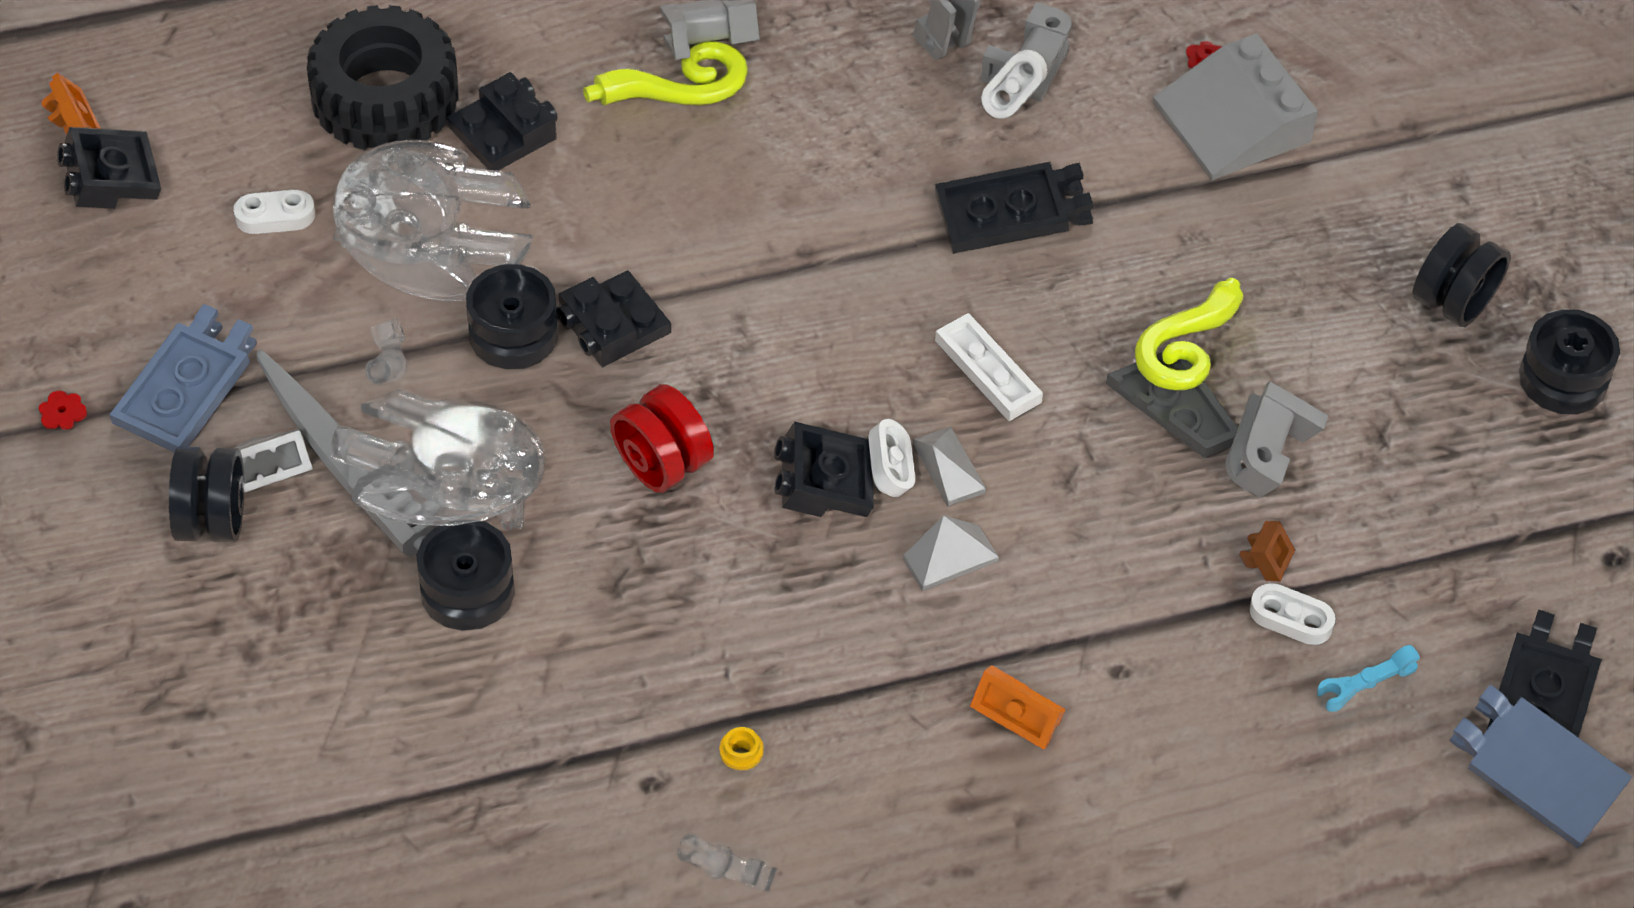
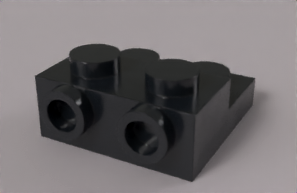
[447,72,558,174]
[57,127,161,209]
[556,270,672,368]
[774,422,874,517]

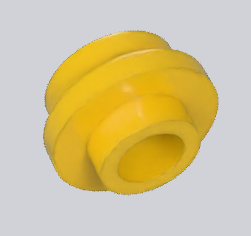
[719,727,764,770]

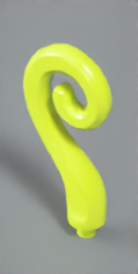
[583,41,748,105]
[1135,278,1243,390]

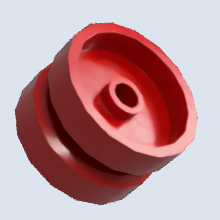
[610,384,714,493]

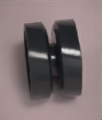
[1412,223,1511,327]
[466,264,558,369]
[1519,309,1620,415]
[169,447,244,543]
[416,518,515,631]

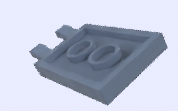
[109,304,257,452]
[1450,684,1632,849]

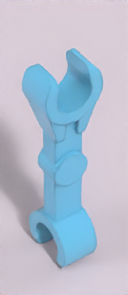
[1317,645,1420,712]

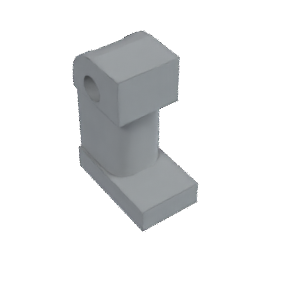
[660,0,760,60]
[913,0,981,60]
[981,2,1072,102]
[1226,382,1328,498]

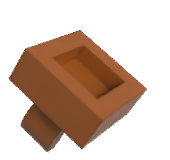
[1239,521,1295,581]

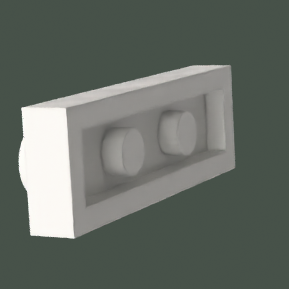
[935,313,1043,421]

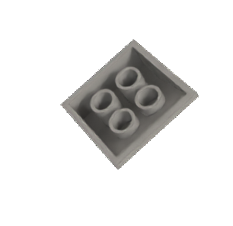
[1153,33,1318,180]

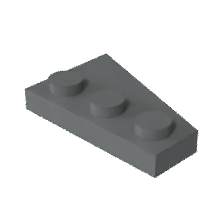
[1106,352,1238,458]

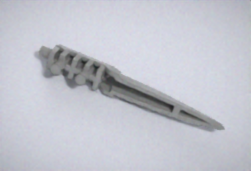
[256,349,447,558]

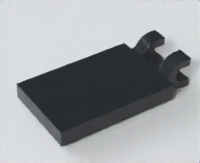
[935,162,1093,254]
[1486,609,1602,738]

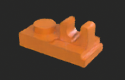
[41,72,101,134]
[970,665,1065,750]

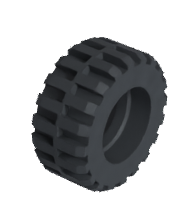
[306,5,459,152]

